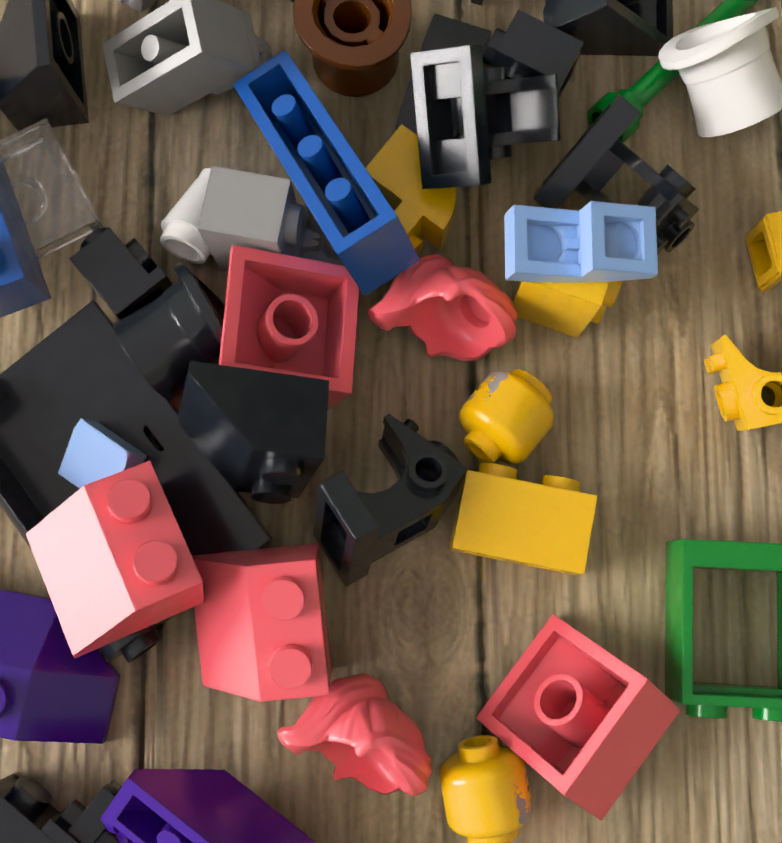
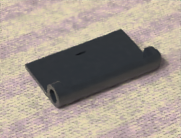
[0,300,273,663]

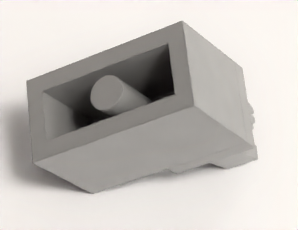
[102,0,272,116]
[197,165,345,271]

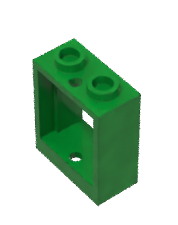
[665,539,782,722]

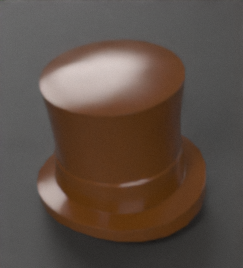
[293,0,412,97]

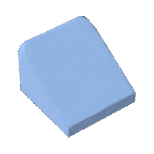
[58,418,147,489]

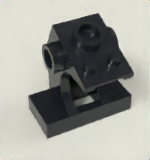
[410,45,561,189]
[533,94,699,255]
[313,414,467,587]

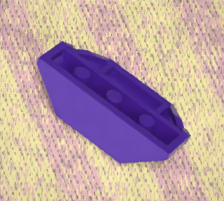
[0,589,121,744]
[100,769,316,843]

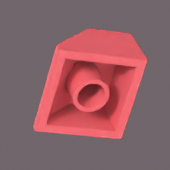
[219,245,359,410]
[26,460,204,659]
[192,543,332,702]
[476,614,680,821]

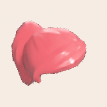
[367,254,517,361]
[277,673,432,797]

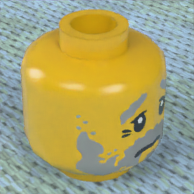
[459,369,554,464]
[439,735,533,843]

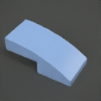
[504,201,658,283]

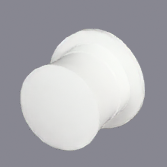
[658,7,782,137]

